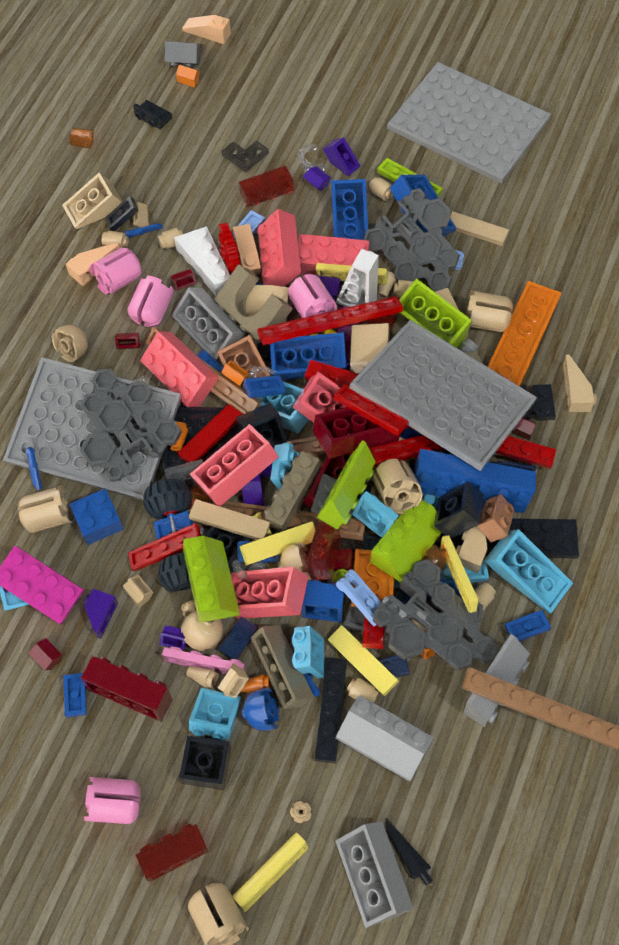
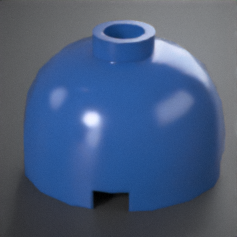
[242,687,279,731]

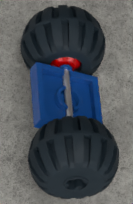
[143,479,194,592]

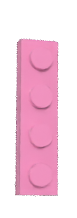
[162,647,246,674]

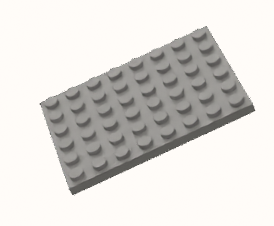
[387,62,551,184]
[349,320,537,471]
[3,357,182,500]

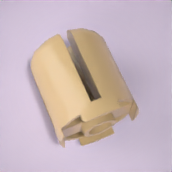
[466,290,513,332]
[373,459,423,514]
[18,485,74,533]
[188,883,249,945]

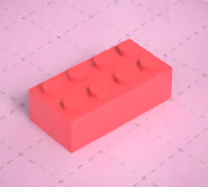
[258,209,301,287]
[298,234,369,276]
[140,331,219,407]
[292,372,346,422]
[190,424,278,506]
[231,567,308,619]

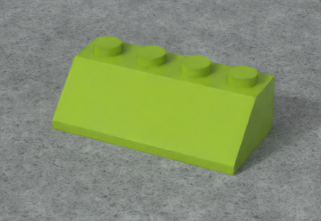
[399,278,472,348]
[317,440,375,529]
[370,499,442,582]
[183,536,240,623]

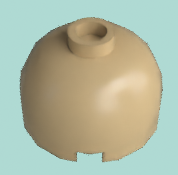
[52,325,88,362]
[278,542,315,581]
[181,611,223,651]

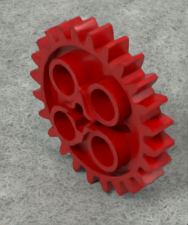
[218,222,241,276]

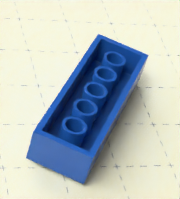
[412,449,536,513]

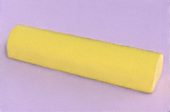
[232,833,308,912]

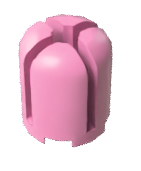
[90,248,141,295]
[288,274,337,318]
[128,276,174,328]
[84,777,141,824]

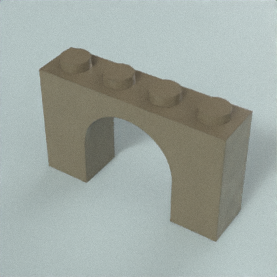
[214,264,293,343]

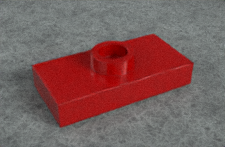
[362,616,384,649]

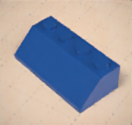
[390,175,457,237]

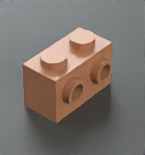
[478,494,515,542]

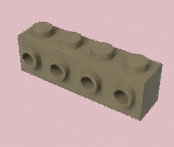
[264,451,321,532]
[251,625,314,710]

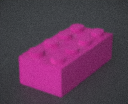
[0,546,85,624]

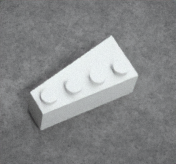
[174,226,230,296]
[336,249,379,307]

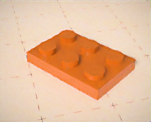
[351,549,394,607]

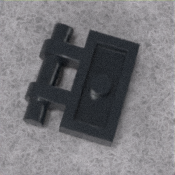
[520,384,556,421]

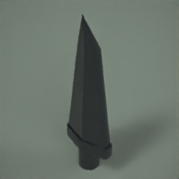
[386,818,433,886]

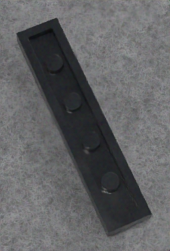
[315,657,347,764]

